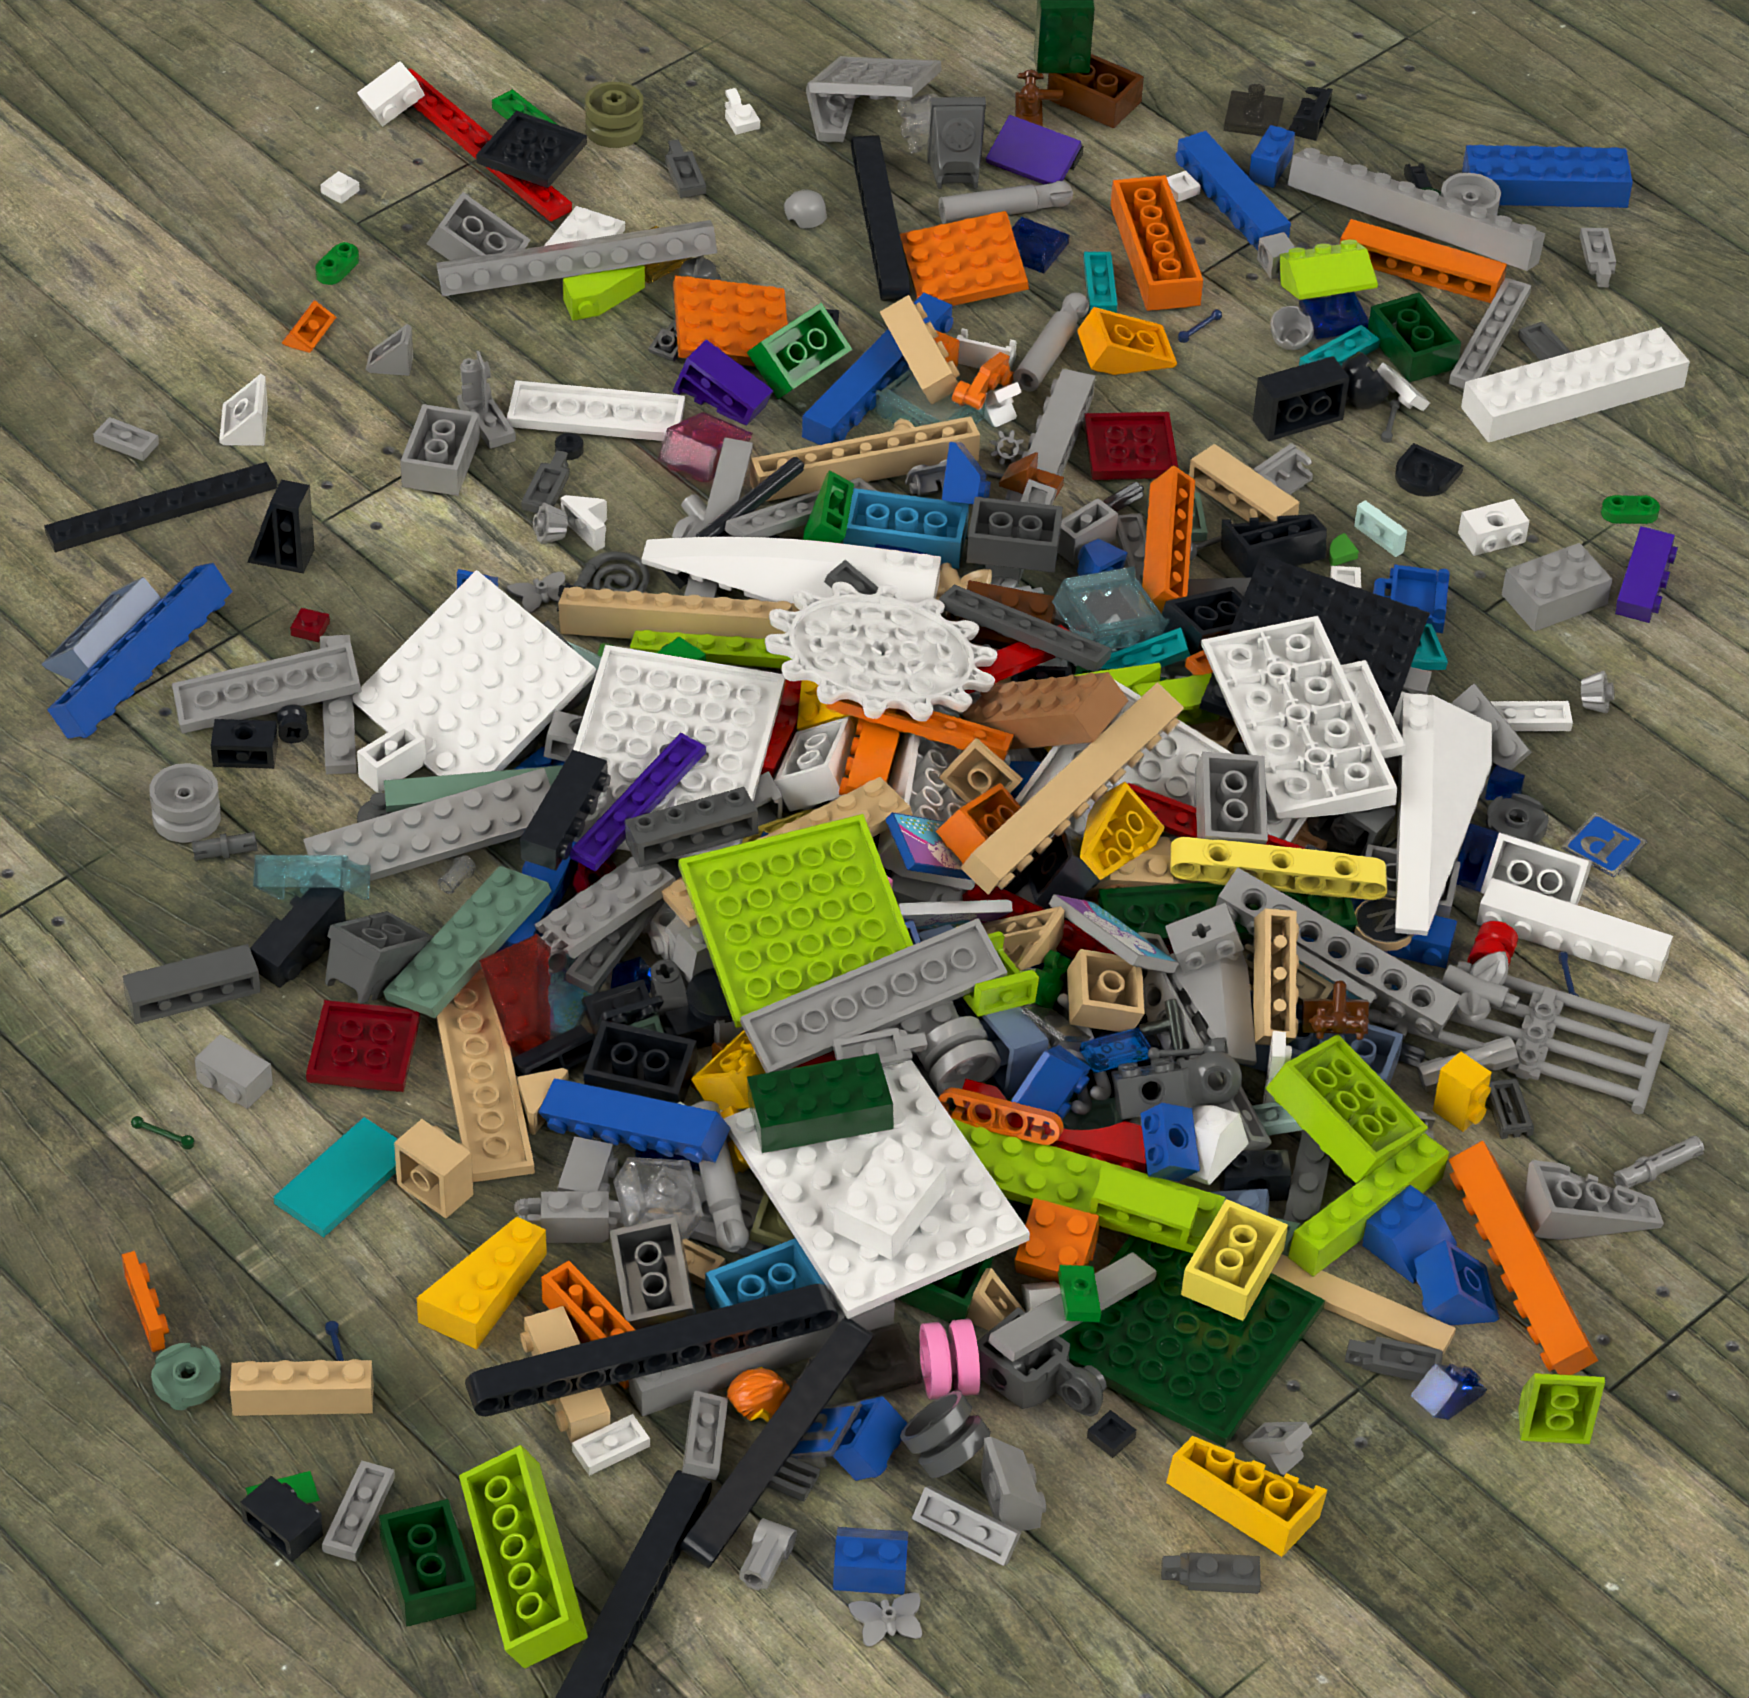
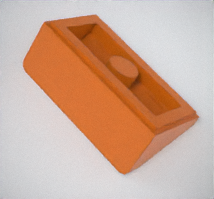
[282,300,337,353]

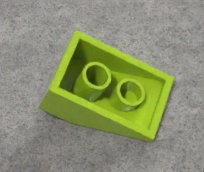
[1518,1373,1605,1444]

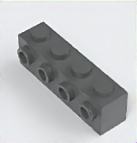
[625,787,759,867]

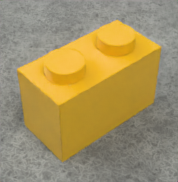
[1433,1051,1492,1132]

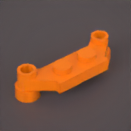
[952,352,1014,410]

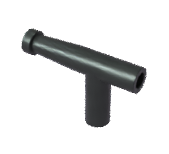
[1140,999,1187,1061]

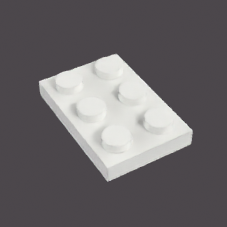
[544,206,625,275]

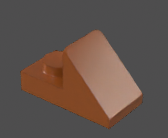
[999,452,1064,500]

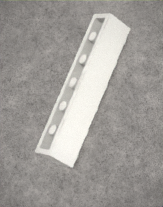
[1476,878,1673,983]

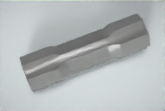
[1416,1036,1519,1092]

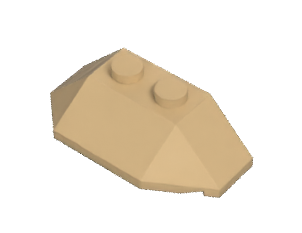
[1085,837,1199,897]
[982,906,1065,971]

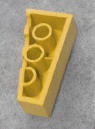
[691,1030,766,1110]
[416,1217,547,1350]
[1166,1436,1328,1557]

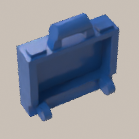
[1373,564,1450,633]

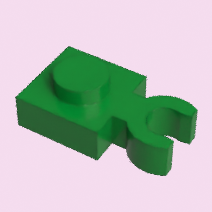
[1034,950,1071,1011]

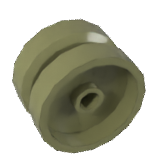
[585,82,643,148]

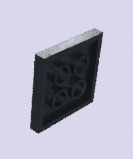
[476,111,587,188]

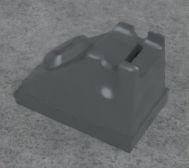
[927,97,986,189]
[325,911,434,1004]

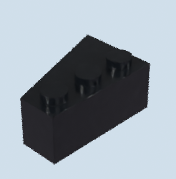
[247,479,315,574]
[1221,514,1327,578]
[250,873,346,988]

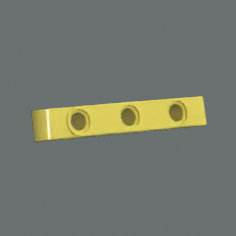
[1171,837,1387,900]

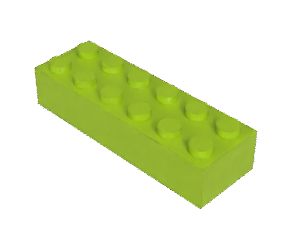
[459,1445,588,1669]

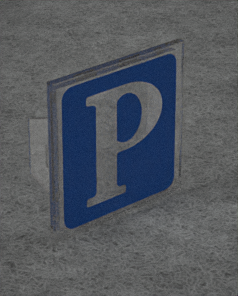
[1561,812,1647,878]
[790,1402,862,1468]

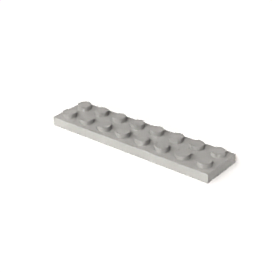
[303,768,551,890]
[740,918,1008,1073]

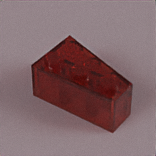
[479,934,551,1055]

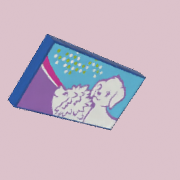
[885,812,972,880]

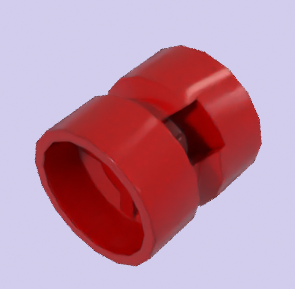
[1467,921,1519,968]

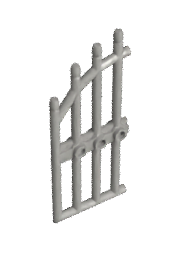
[1368,962,1670,1114]

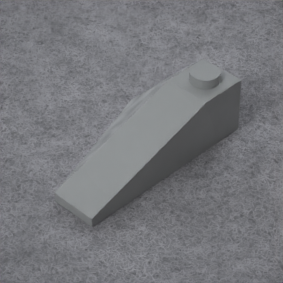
[1169,951,1257,1066]
[1523,1160,1664,1240]

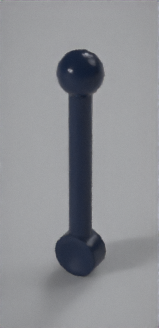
[1178,309,1222,343]
[1558,952,1579,996]
[325,1321,344,1361]

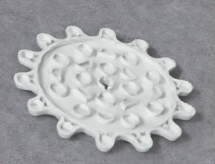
[765,582,997,721]

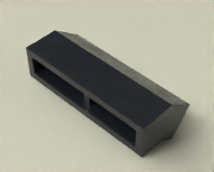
[512,1024,595,1077]

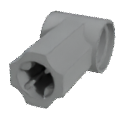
[739,1518,797,1591]

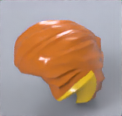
[727,1367,791,1422]

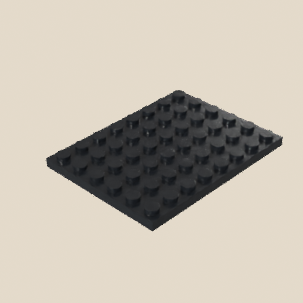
[1199,555,1430,721]

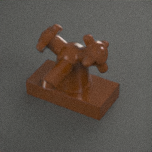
[1015,69,1064,127]
[1301,980,1369,1040]

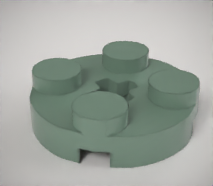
[151,1343,222,1410]

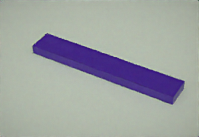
[570,732,706,872]

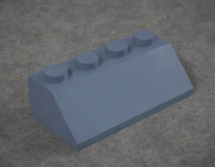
[42,577,162,682]

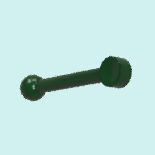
[131,1116,194,1150]

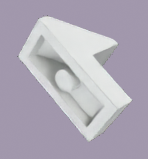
[974,382,1022,427]
[561,495,607,551]

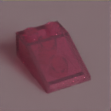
[658,412,753,482]

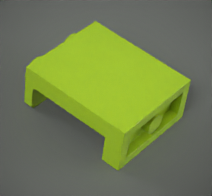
[962,931,1039,1017]

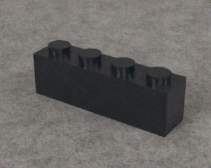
[520,750,611,871]

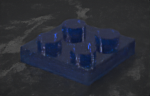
[1012,217,1070,274]
[1299,292,1369,339]

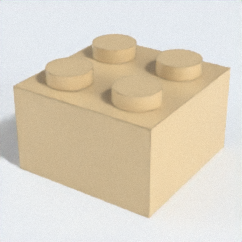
[1067,949,1145,1034]
[394,1119,473,1218]

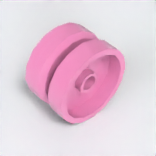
[919,1319,980,1400]

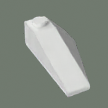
[1129,1105,1249,1185]

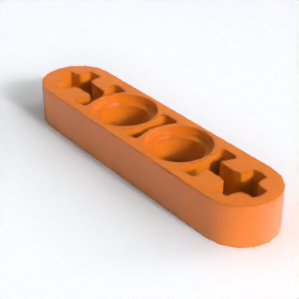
[938,1087,1063,1145]

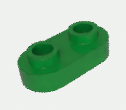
[315,242,359,285]
[1601,495,1660,524]

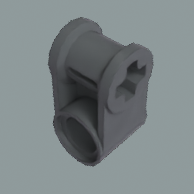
[651,960,688,1023]

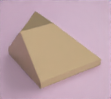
[938,738,1023,803]

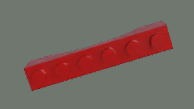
[955,1078,1147,1174]

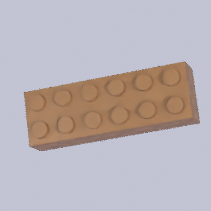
[961,672,1129,750]

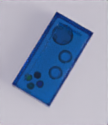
[1079,1028,1151,1074]

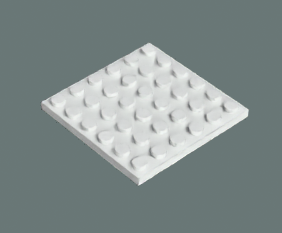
[352,570,597,776]

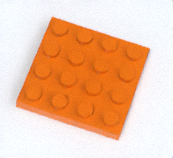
[900,211,1029,306]
[673,275,788,366]

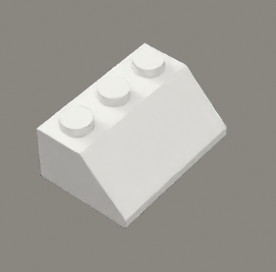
[1481,833,1593,905]

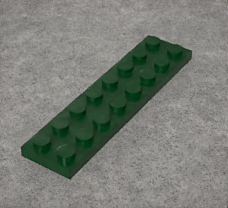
[1097,882,1358,945]

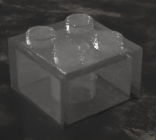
[613,1157,703,1239]

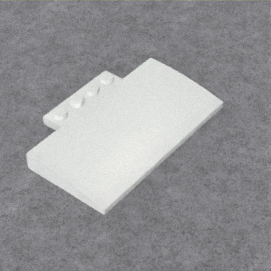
[1201,616,1406,819]

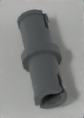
[192,831,258,861]

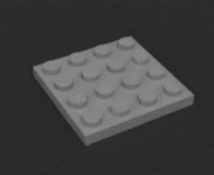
[809,56,942,101]

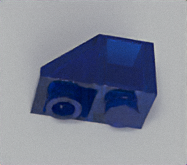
[1410,1363,1487,1420]

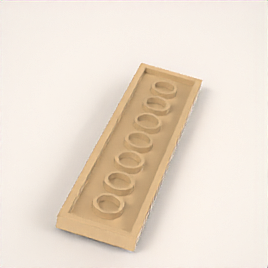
[661,777,913,928]
[436,968,535,1182]

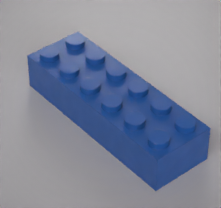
[1462,145,1633,208]

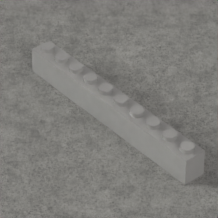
[1288,148,1545,271]
[436,220,717,296]
[986,368,1095,583]

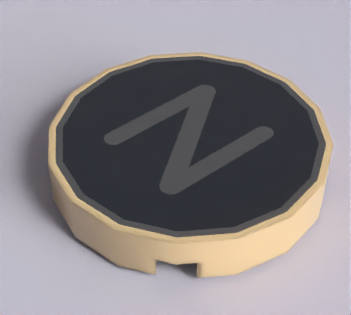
[1354,897,1414,951]

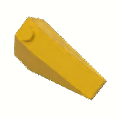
[1080,782,1165,880]

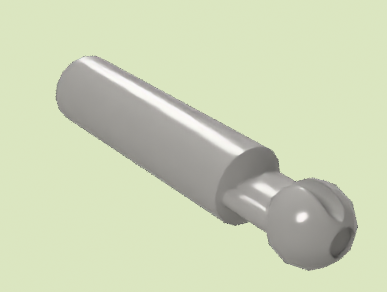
[938,181,1073,224]
[1013,292,1090,391]
[692,1101,749,1253]

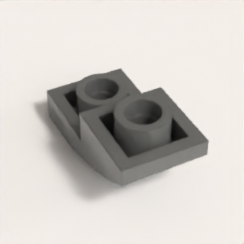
[648,317,679,362]

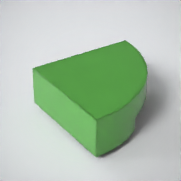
[1329,533,1359,566]

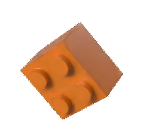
[1015,1198,1100,1284]

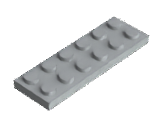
[172,642,362,734]

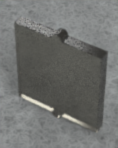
[1022,1006,1091,1043]

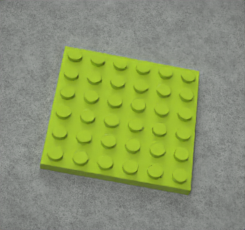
[678,814,913,1028]

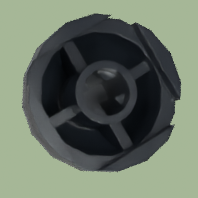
[1341,351,1389,409]

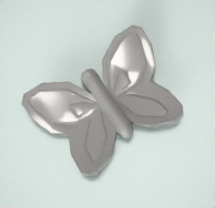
[507,572,565,613]
[848,1592,922,1647]

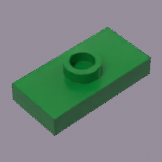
[1058,1265,1101,1322]

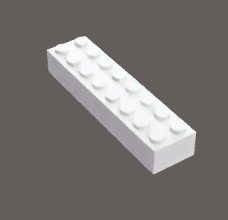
[1461,327,1690,443]

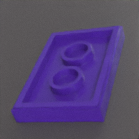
[986,115,1082,184]

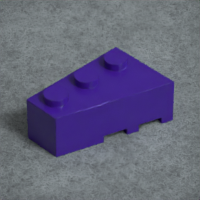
[672,339,773,426]
[1615,526,1678,623]

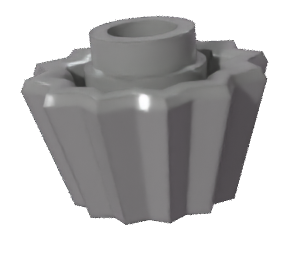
[533,503,568,544]
[1581,671,1615,713]

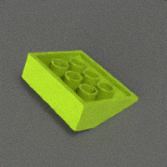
[1265,1034,1428,1184]

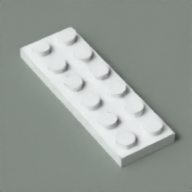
[507,380,685,442]

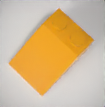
[1077,307,1177,375]

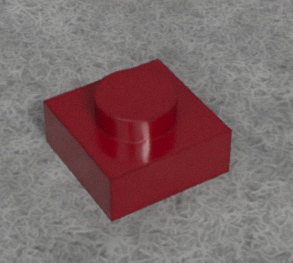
[290,607,330,643]

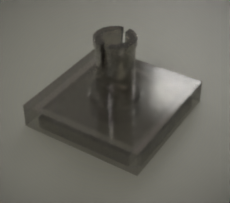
[1223,84,1284,137]

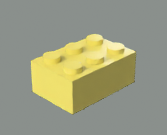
[1181,1199,1288,1321]

